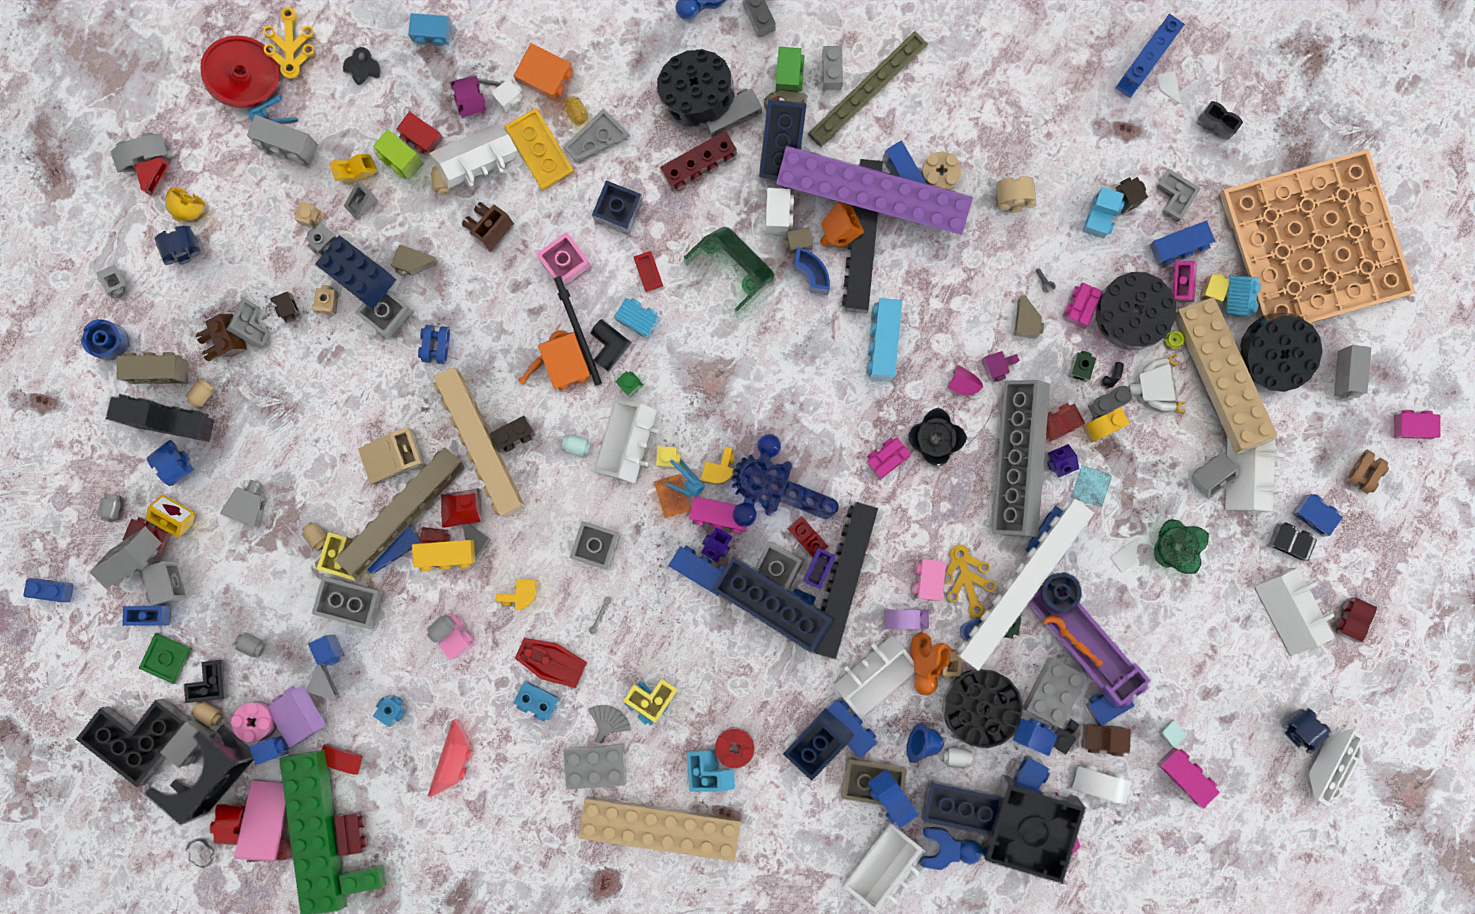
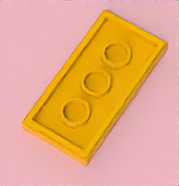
[504,108,574,191]

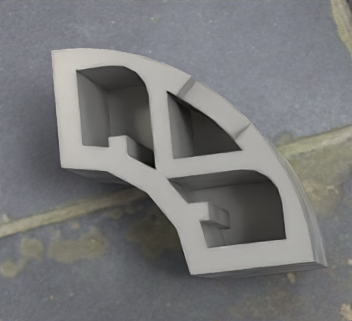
[110,132,168,172]

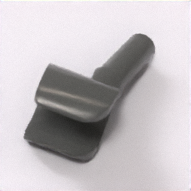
[1036,268,1056,293]

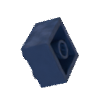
[592,180,643,234]

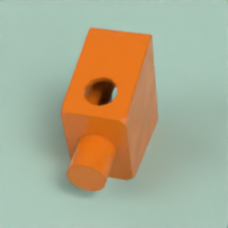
[820,201,864,248]

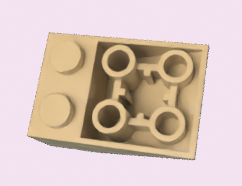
[358,427,425,485]

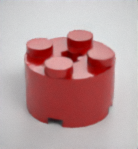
[715,727,754,768]
[209,804,246,845]

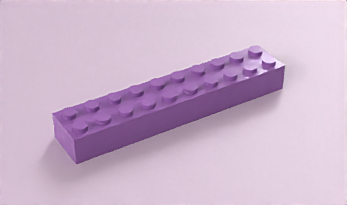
[776,145,973,235]

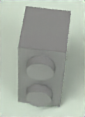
[822,46,843,90]
[1192,453,1239,499]

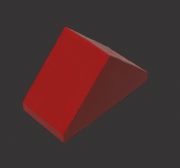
[134,157,170,196]

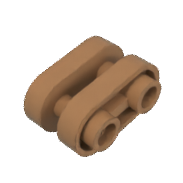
[1346,449,1389,494]

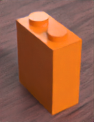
[513,43,573,101]
[538,331,590,390]

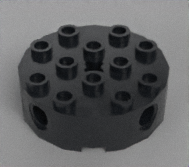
[657,49,734,127]
[1096,272,1176,350]
[1240,313,1323,392]
[942,669,1023,748]

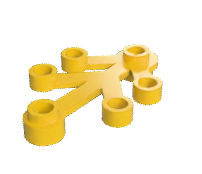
[263,7,315,79]
[944,545,996,618]

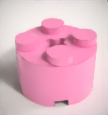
[231,701,276,742]

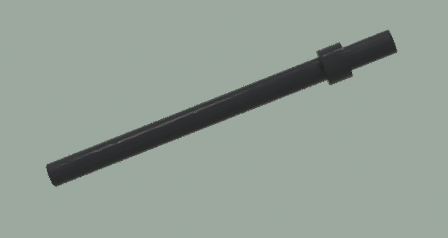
[553,276,602,386]

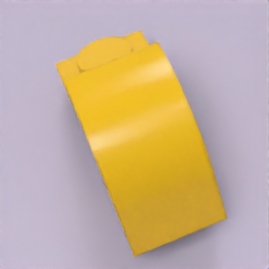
[329,154,377,185]
[1082,407,1130,443]
[701,447,735,485]
[496,579,538,610]

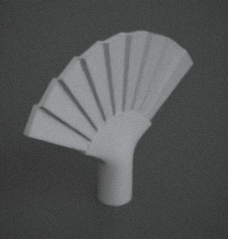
[588,705,630,744]

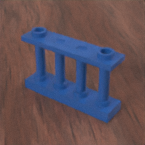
[1115,13,1185,98]

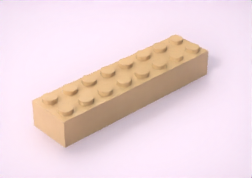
[1175,297,1278,455]
[433,367,526,518]
[578,796,740,862]

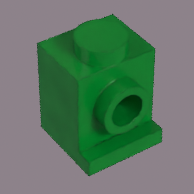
[615,371,644,397]

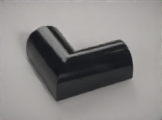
[590,319,632,372]
[184,659,226,703]

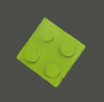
[373,129,424,180]

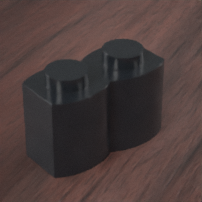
[1198,101,1243,139]
[1268,522,1317,561]

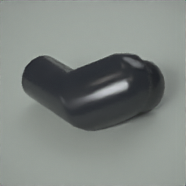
[1102,362,1124,388]

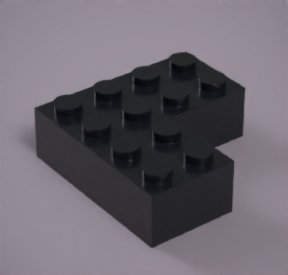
[106,394,214,442]
[75,698,191,787]

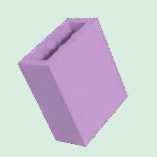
[267,686,326,748]

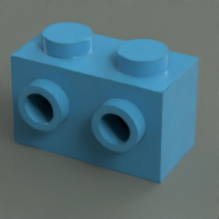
[514,681,560,721]

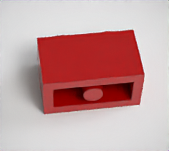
[396,111,443,155]

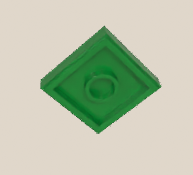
[138,633,192,684]

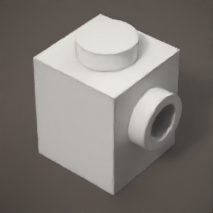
[491,78,523,112]

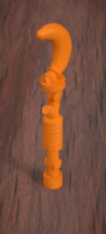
[518,330,568,385]
[1043,615,1104,668]

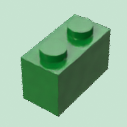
[339,865,386,895]

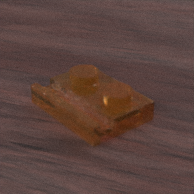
[654,474,691,519]

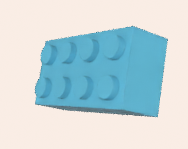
[866,298,902,382]

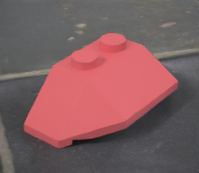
[427,719,473,797]

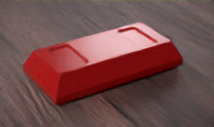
[633,251,663,292]

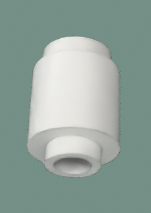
[943,747,972,768]

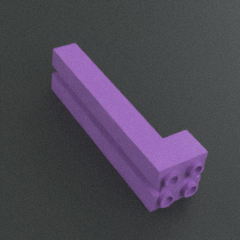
[1027,573,1151,709]

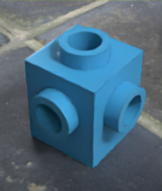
[373,695,406,727]

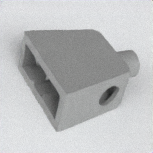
[220,479,266,528]

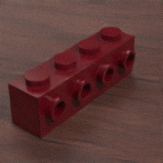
[660,130,737,191]

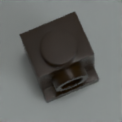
[270,291,301,323]

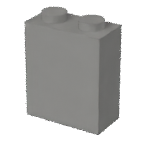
[1334,345,1372,400]

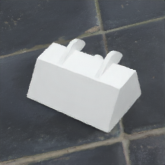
[429,124,517,188]
[593,399,659,483]
[1225,439,1285,512]
[1254,568,1335,656]
[833,636,915,719]
[843,823,926,914]

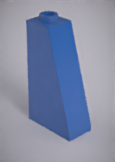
[882,140,927,184]

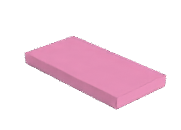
[234,781,286,862]

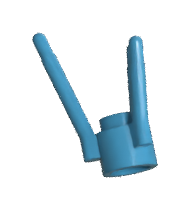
[247,94,298,123]
[665,458,705,498]

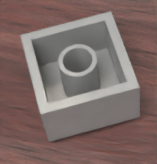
[355,291,413,340]
[569,521,620,570]
[755,542,805,590]
[141,561,187,606]
[160,720,217,768]

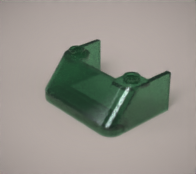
[683,227,774,317]

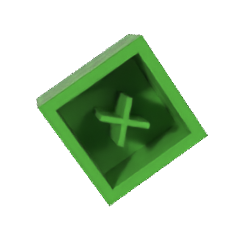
[775,47,805,93]

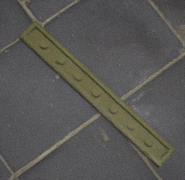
[808,31,928,147]

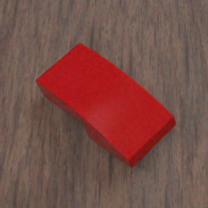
[787,516,829,557]
[322,744,363,775]

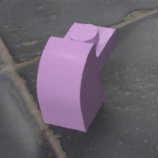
[885,609,929,629]

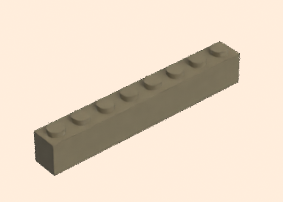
[335,447,465,581]

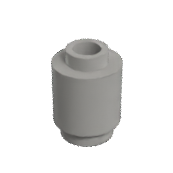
[97,493,121,522]
[427,614,457,643]
[234,632,266,658]

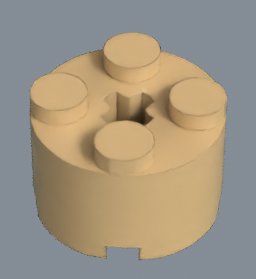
[921,151,961,190]
[996,176,1037,213]

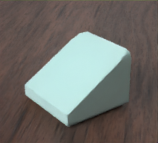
[1158,719,1186,748]

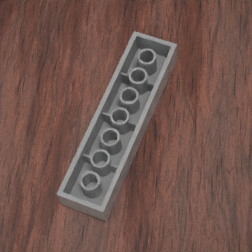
[992,380,1050,537]

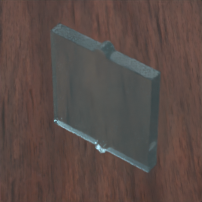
[1071,465,1112,507]

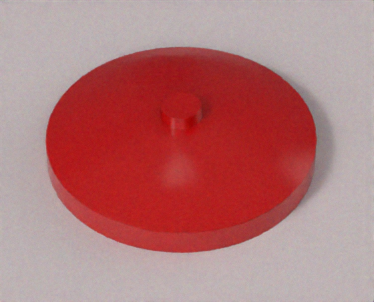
[200,35,279,108]

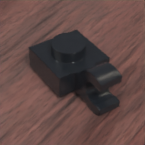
[1053,719,1080,755]

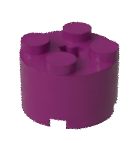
[450,75,486,119]

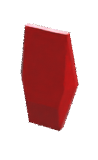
[515,637,587,688]

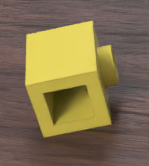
[1200,273,1230,304]
[656,446,681,469]

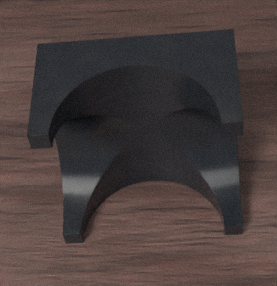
[144,725,254,826]
[981,774,1086,884]

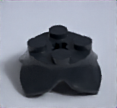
[908,407,967,467]

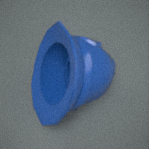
[907,722,944,763]

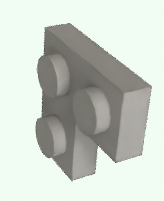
[1157,168,1201,221]
[226,298,270,349]

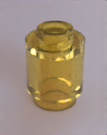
[563,96,589,126]

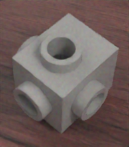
[305,223,337,255]

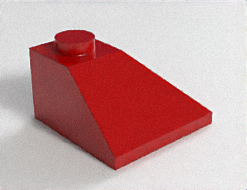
[441,488,481,528]

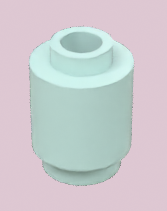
[561,434,591,457]

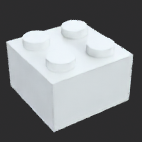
[765,188,794,235]

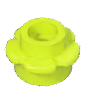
[1165,331,1184,349]

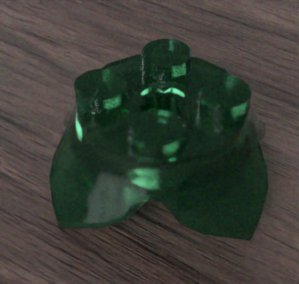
[1154,519,1209,574]

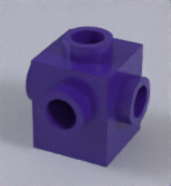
[1047,444,1080,478]
[701,527,732,562]

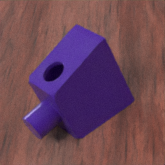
[803,548,836,590]

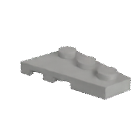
[563,108,630,162]

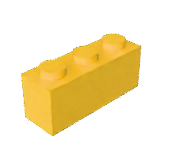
[412,540,476,571]

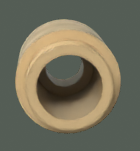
[431,166,452,195]
[186,378,214,408]
[301,522,327,551]
[191,701,222,728]

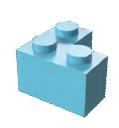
[1082,187,1125,238]
[687,749,735,792]

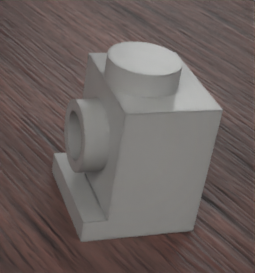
[97,265,126,297]

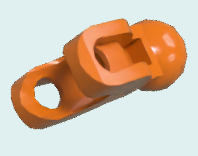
[910,632,951,696]

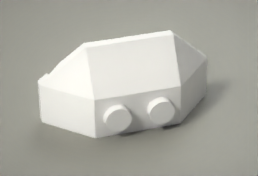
[1309,729,1365,807]

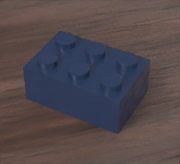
[783,708,854,781]

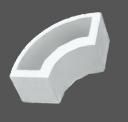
[1072,765,1131,804]

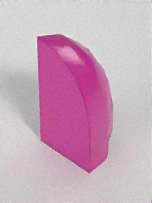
[947,365,983,395]

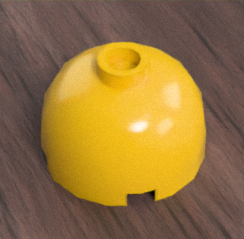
[165,187,206,222]

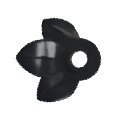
[343,47,380,85]

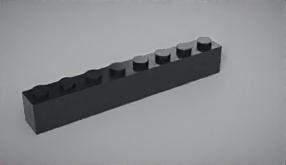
[842,159,883,313]

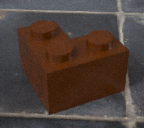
[1082,724,1131,757]

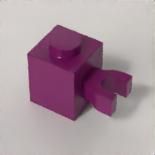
[982,351,1020,382]

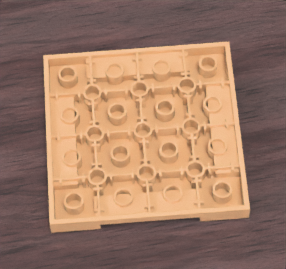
[1219,149,1416,323]

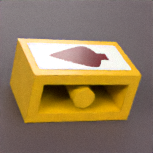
[146,494,195,539]

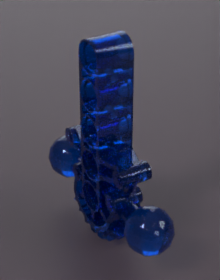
[731,434,839,527]

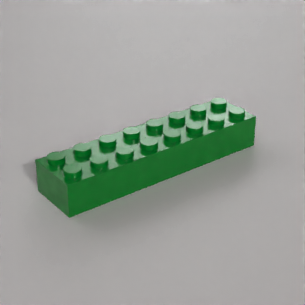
[279,750,347,914]

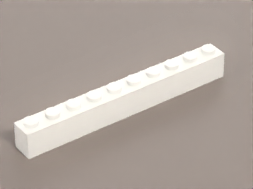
[957,499,1094,671]

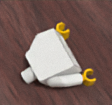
[1130,354,1186,413]

